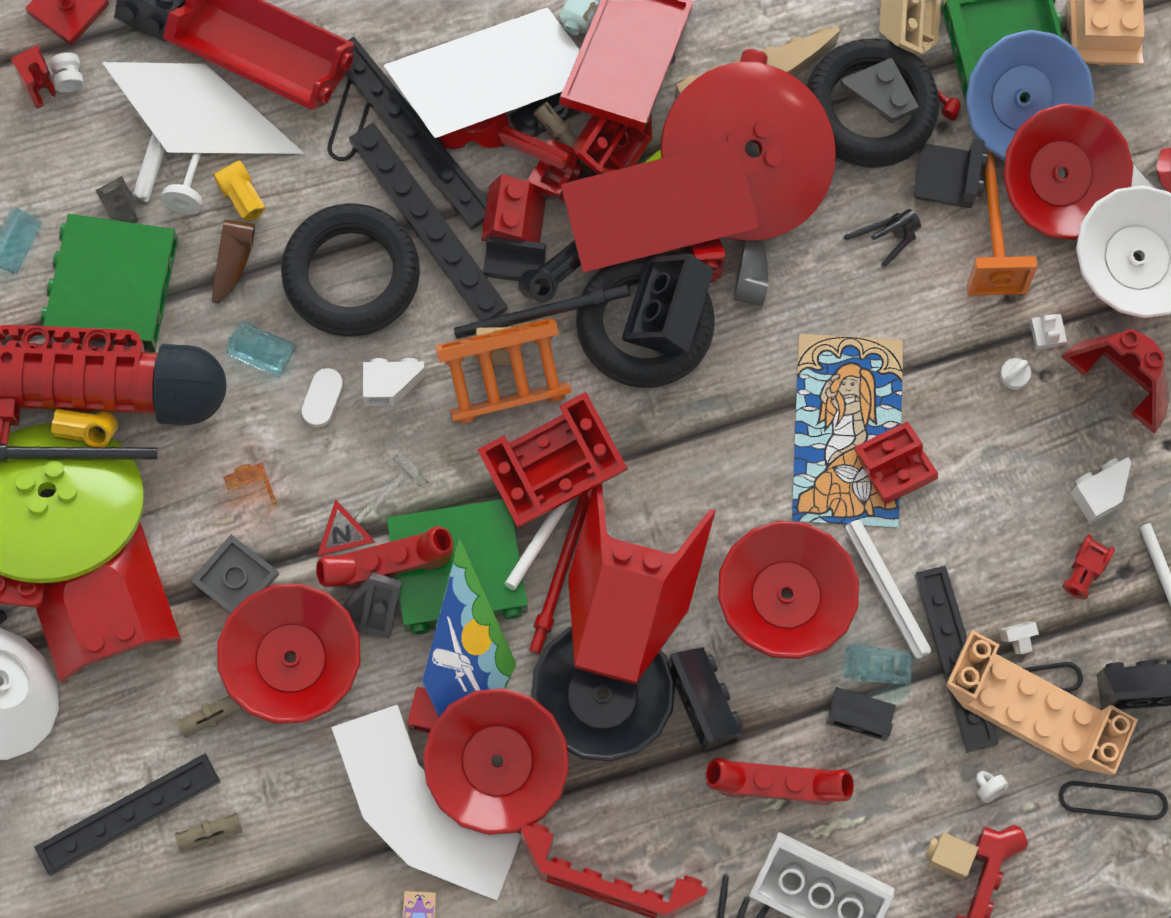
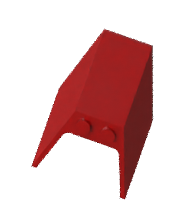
[568,484,716,685]

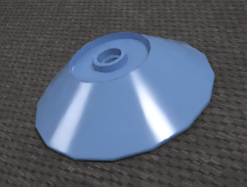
[965,30,1095,162]

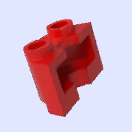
[527,138,584,202]

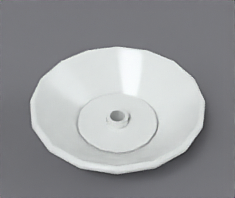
[1076,185,1171,319]
[0,628,59,760]

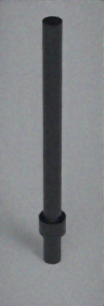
[454,284,631,339]
[0,443,158,462]

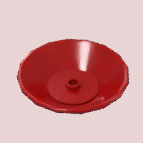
[1003,103,1134,240]
[718,521,859,659]
[217,583,361,724]
[423,688,569,835]

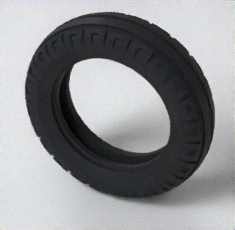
[807,38,939,168]
[281,203,420,337]
[576,255,715,388]

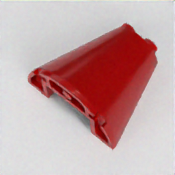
[1061,329,1169,434]

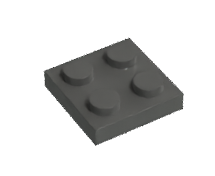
[191,534,280,614]

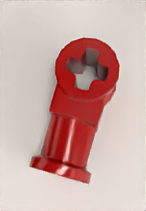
[1062,534,1115,600]

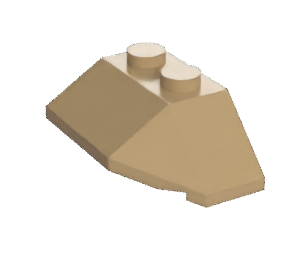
[879,0,941,56]

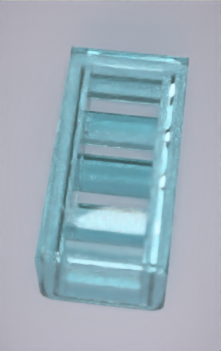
[844,644,912,684]

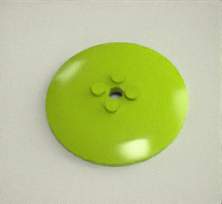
[0,423,144,583]

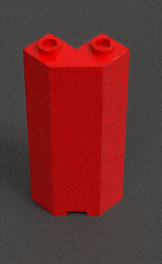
[163,0,355,110]

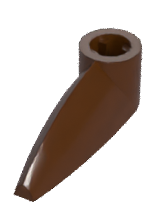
[212,220,255,303]

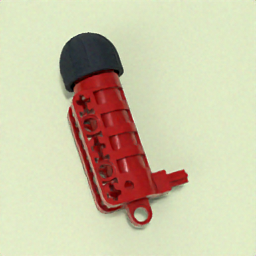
[0,325,226,445]

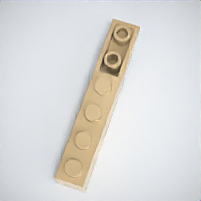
[675,26,840,99]

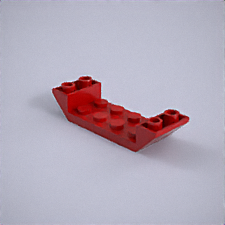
[521,822,708,918]

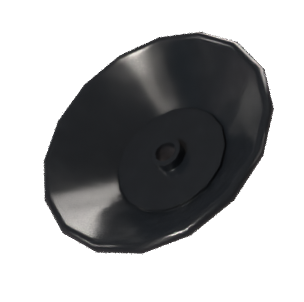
[531,627,675,762]

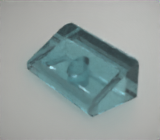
[0,207,42,274]
[227,321,296,377]

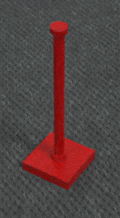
[25,0,110,46]

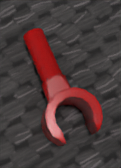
[938,90,961,121]

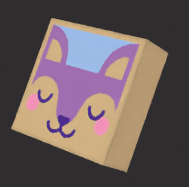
[403,891,437,918]

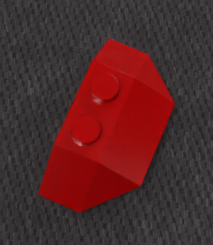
[572,115,653,175]

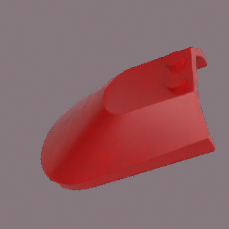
[36,522,182,684]

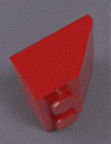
[481,174,546,243]

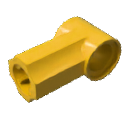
[213,160,266,222]
[51,409,118,447]

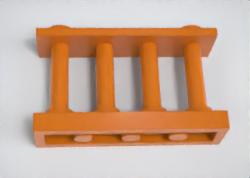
[434,318,572,423]

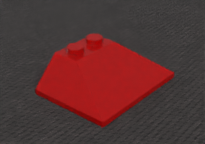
[477,392,628,528]

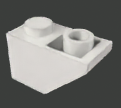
[363,358,425,406]
[1070,457,1131,524]

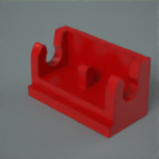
[11,45,56,109]

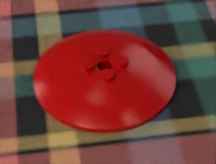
[660,62,836,241]

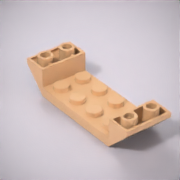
[946,630,1138,775]

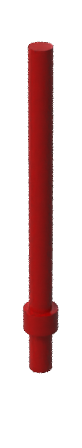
[529,489,593,655]

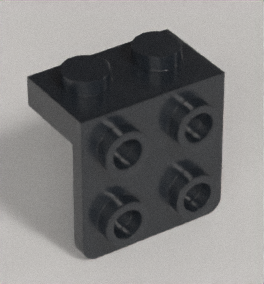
[114,0,186,42]
[914,139,988,208]

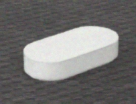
[302,368,343,428]

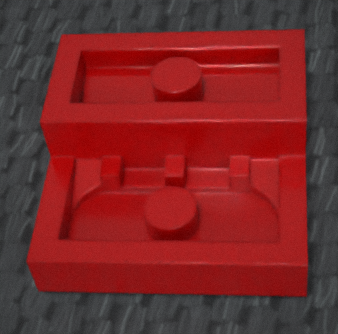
[854,421,938,505]

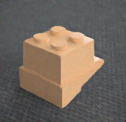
[1065,0,1144,67]

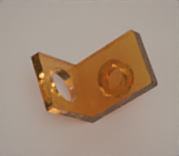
[223,463,277,505]

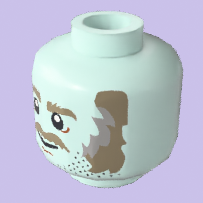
[559,0,600,35]

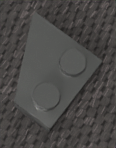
[840,58,919,123]
[342,573,403,639]

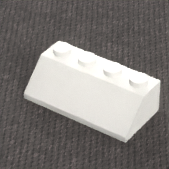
[749,832,895,918]

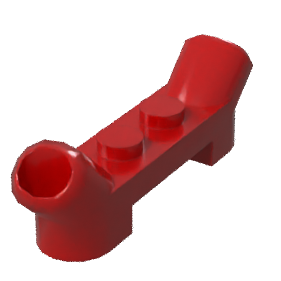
[316,526,453,589]
[705,758,854,805]
[953,825,1028,918]

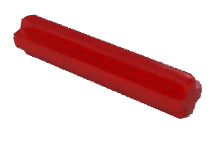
[498,126,572,170]

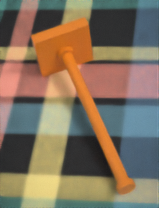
[967,148,1037,296]

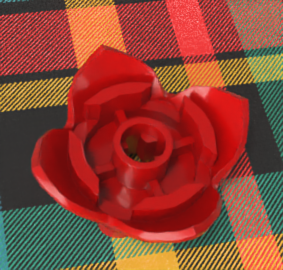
[437,113,509,149]

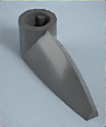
[733,240,769,306]

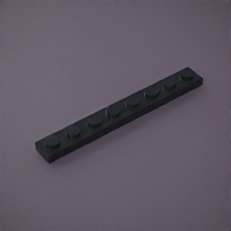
[345,36,487,231]
[349,122,508,321]

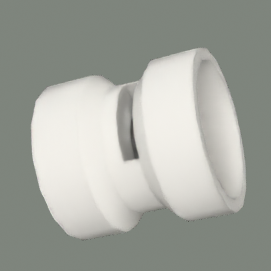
[49,53,84,93]

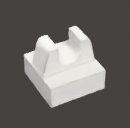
[1030,314,1067,350]
[998,621,1039,655]

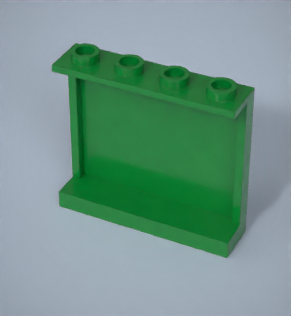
[941,0,1068,108]
[41,213,178,351]
[387,499,528,635]

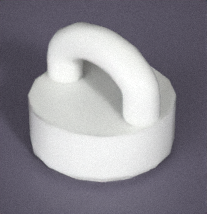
[999,358,1031,390]
[976,771,1009,803]

